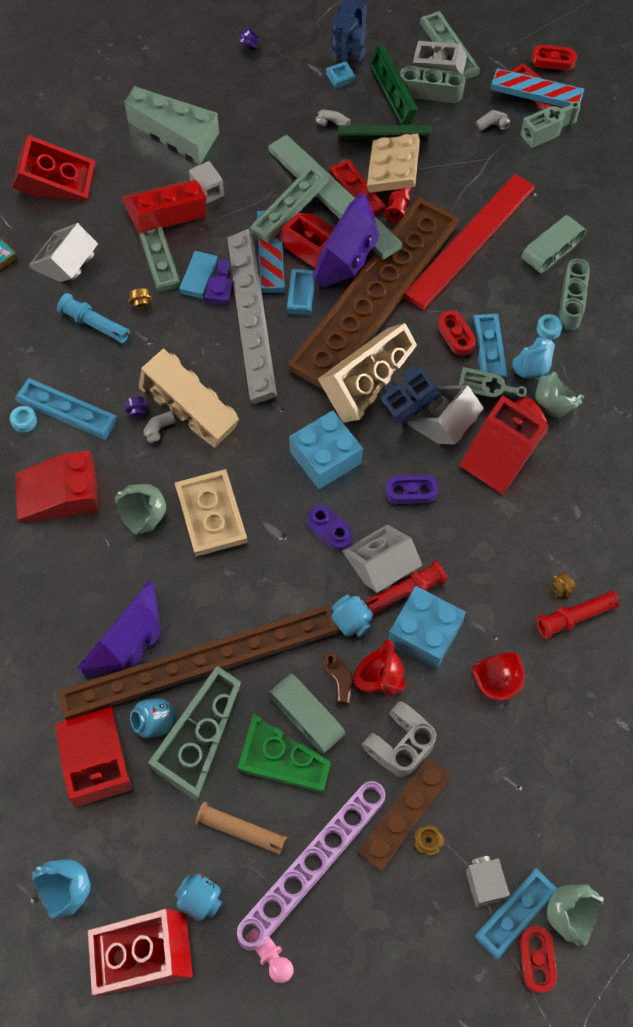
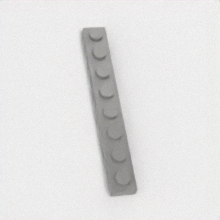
[227,229,277,404]

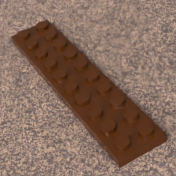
[288,198,460,390]

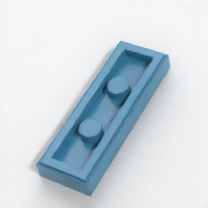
[473,314,508,382]
[474,868,557,960]

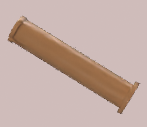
[195,801,287,855]

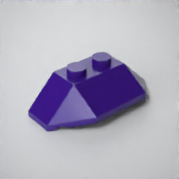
[312,193,379,288]
[77,580,161,679]

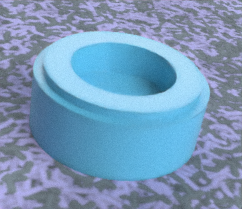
[536,314,563,340]
[10,406,37,433]

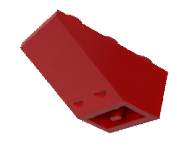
[459,395,548,494]
[55,707,133,808]

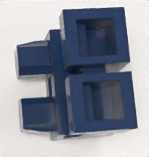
[331,0,367,62]
[380,366,441,425]

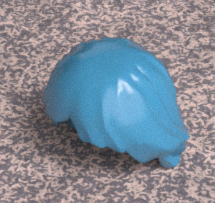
[512,337,555,379]
[32,859,91,919]

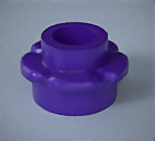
[240,27,260,48]
[124,396,150,417]

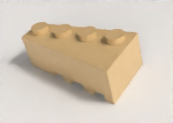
[318,323,417,423]
[139,348,239,448]

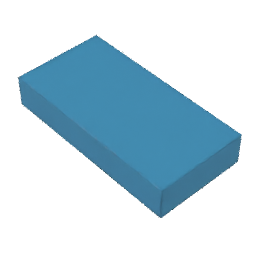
[179,251,218,299]
[287,269,315,316]

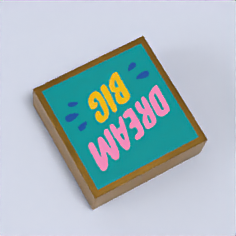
[0,239,18,270]

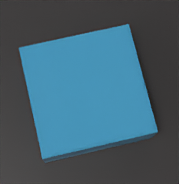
[326,62,356,89]

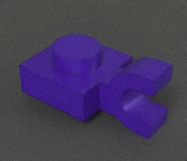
[204,259,234,306]

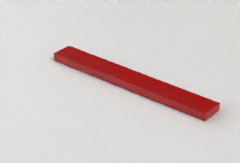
[404,174,534,310]

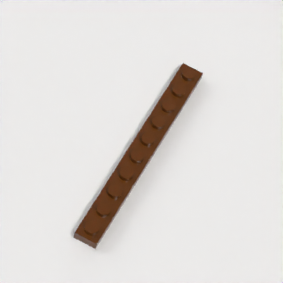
[57,604,339,720]

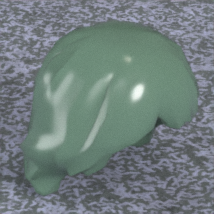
[535,371,584,417]
[114,484,166,535]
[547,884,604,946]

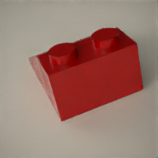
[12,135,95,201]
[15,451,98,522]
[88,909,193,996]

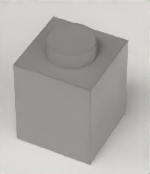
[189,161,224,204]
[466,856,510,908]

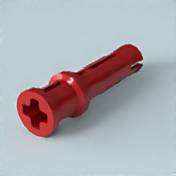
[384,164,418,223]
[364,560,447,615]
[536,590,620,639]

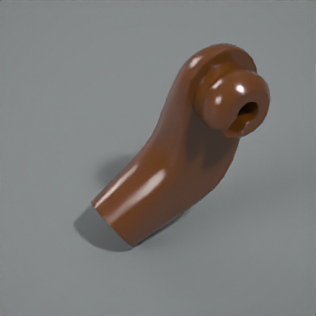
[322,652,354,706]

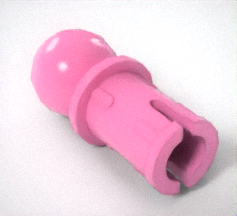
[246,927,293,983]

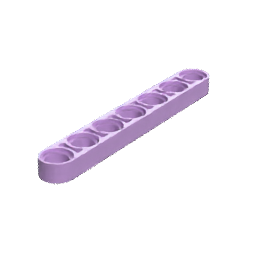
[237,781,385,950]

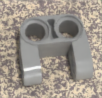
[361,701,436,778]

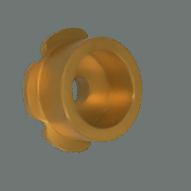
[128,288,152,309]
[551,572,576,598]
[414,825,444,856]

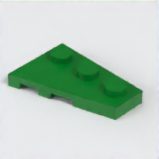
[237,713,331,793]

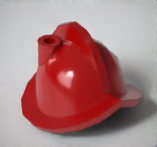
[354,639,406,697]

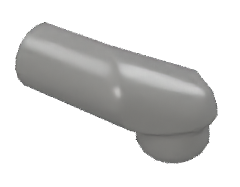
[315,109,351,126]
[475,110,510,131]
[143,411,175,443]

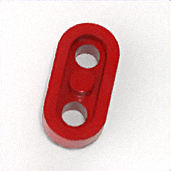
[531,45,577,70]
[438,310,476,356]
[520,926,557,994]

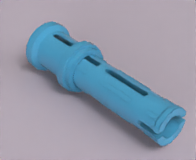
[57,293,130,343]

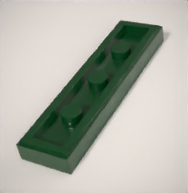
[370,46,418,125]
[338,125,431,140]

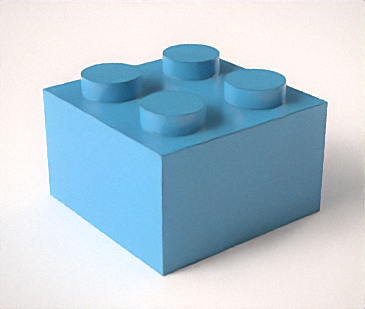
[289,411,363,489]
[388,586,466,670]

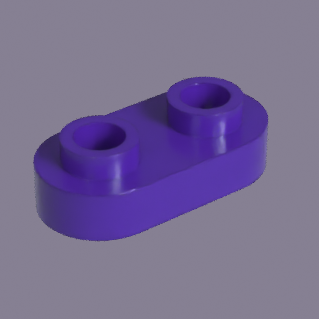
[385,475,439,504]
[307,505,353,551]

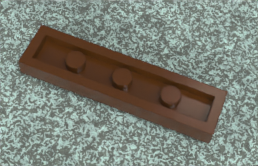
[357,757,452,873]

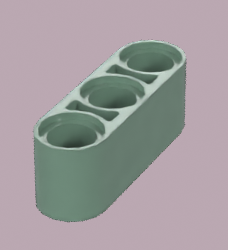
[400,66,465,103]
[521,215,586,273]
[559,259,590,331]
[268,673,346,754]

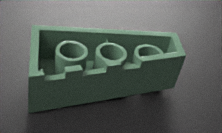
[124,86,219,165]
[148,666,241,802]

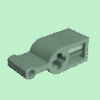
[520,101,581,148]
[459,367,527,397]

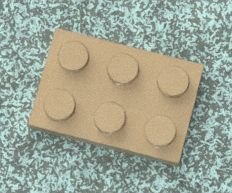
[367,134,420,193]
[175,469,248,557]

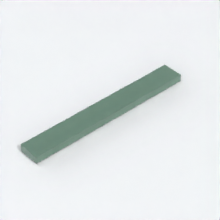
[268,135,402,260]

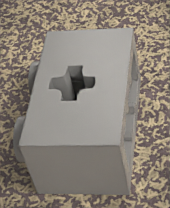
[413,41,467,74]

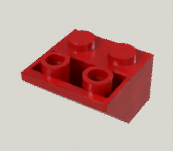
[282,213,335,268]

